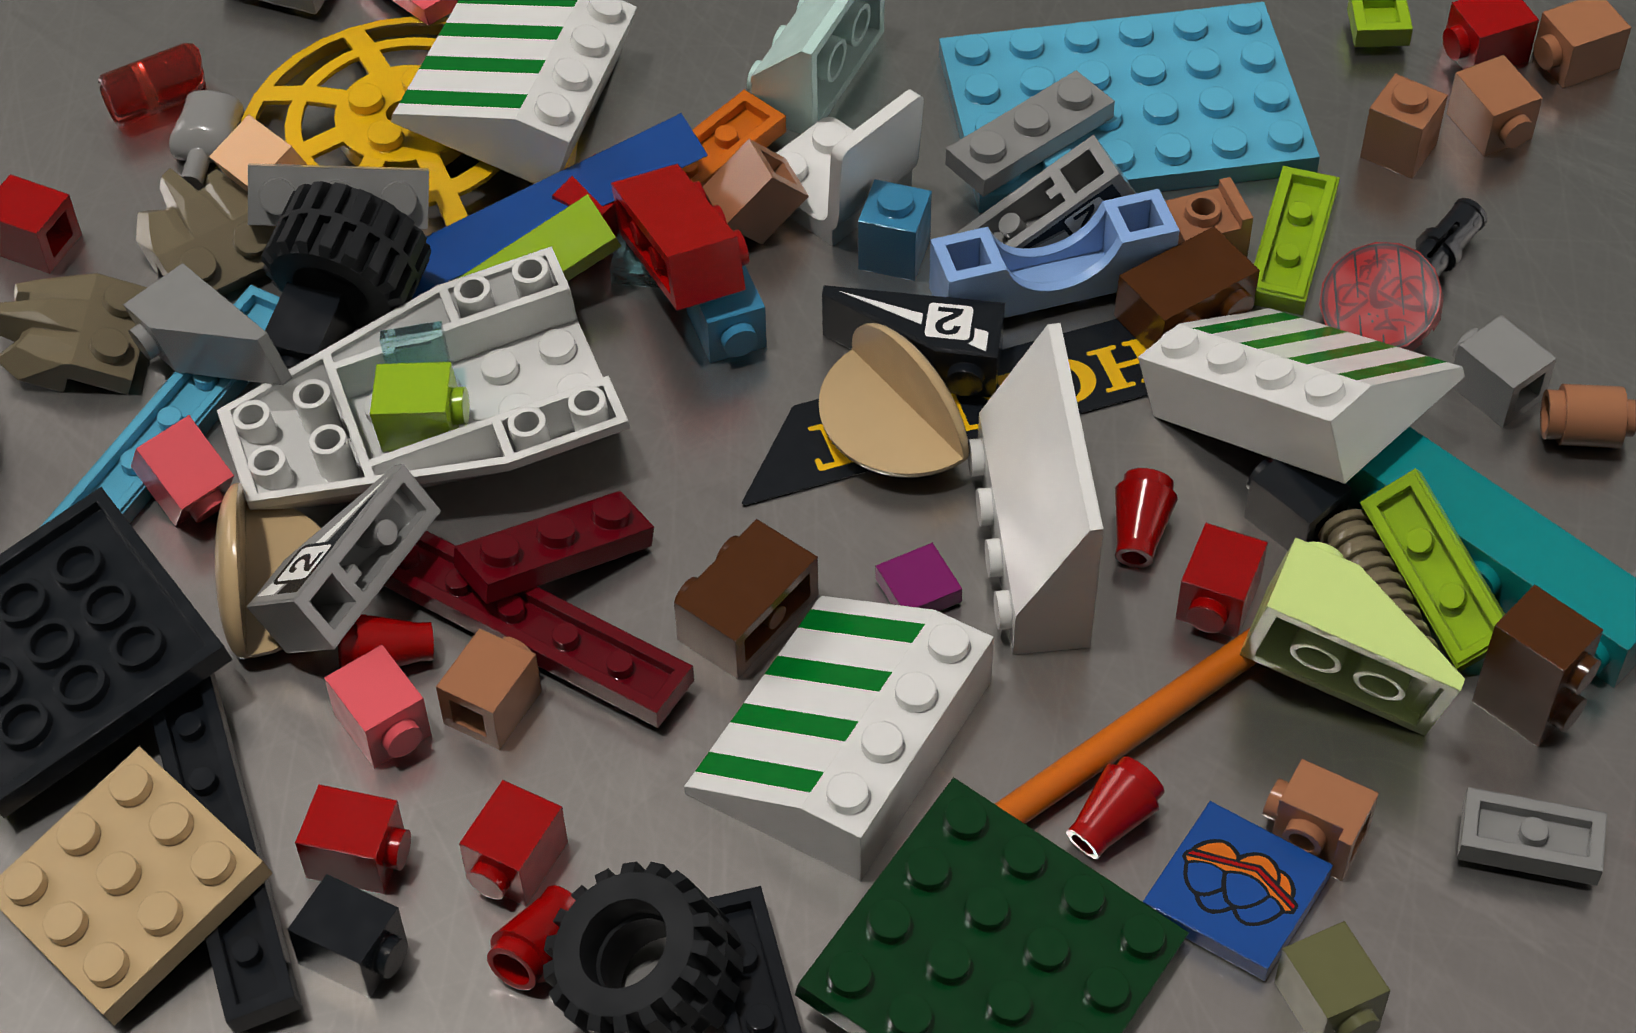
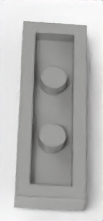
[945,70,1115,197]
[248,163,429,230]

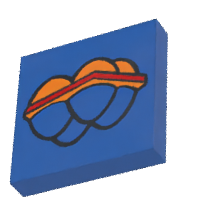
[1143,801,1333,981]

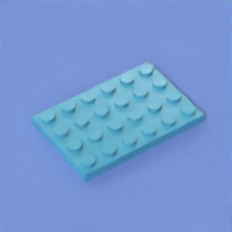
[939,1,1320,213]

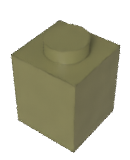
[1274,921,1391,1033]

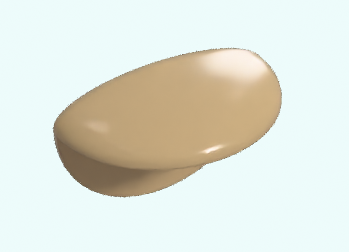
[819,323,969,477]
[214,483,321,659]

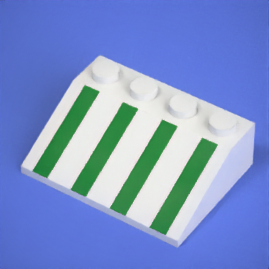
[391,0,637,184]
[1138,308,1465,484]
[684,595,994,881]

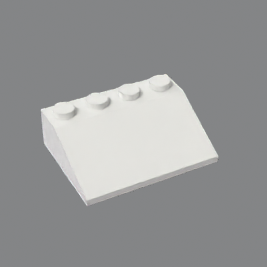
[968,323,1104,655]

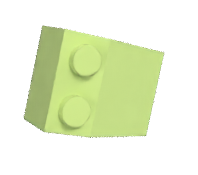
[1240,537,1465,736]

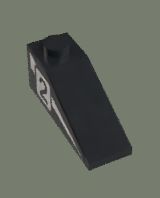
[822,285,1005,397]

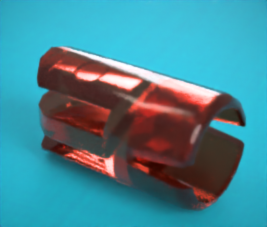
[98,43,207,127]

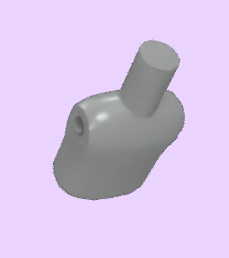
[169,90,244,191]

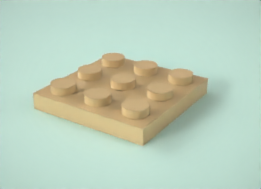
[0,746,273,1026]

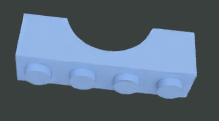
[929,189,1180,318]

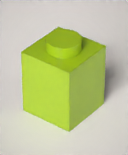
[370,362,470,452]

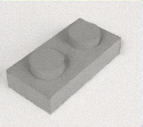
[1457,787,1607,886]

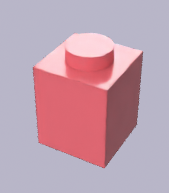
[131,415,234,527]
[324,645,432,769]

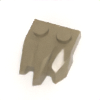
[136,168,275,296]
[0,273,147,395]

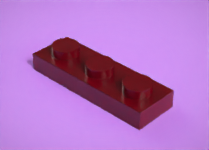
[454,491,654,604]

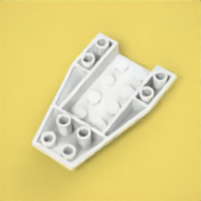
[217,246,630,510]

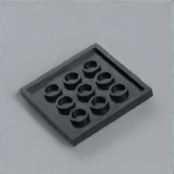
[0,487,233,818]

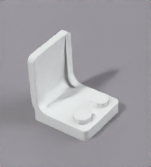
[776,89,924,247]

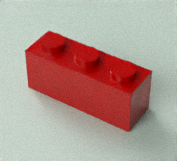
[611,163,749,311]

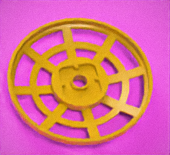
[241,16,578,227]

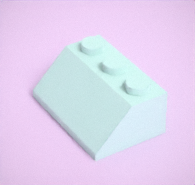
[747,0,885,134]

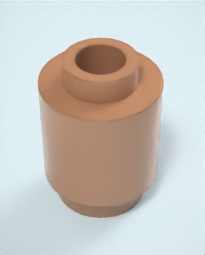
[1540,384,1636,449]

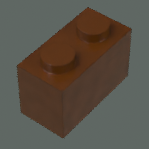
[1114,226,1260,349]
[674,519,819,679]
[1472,584,1603,747]

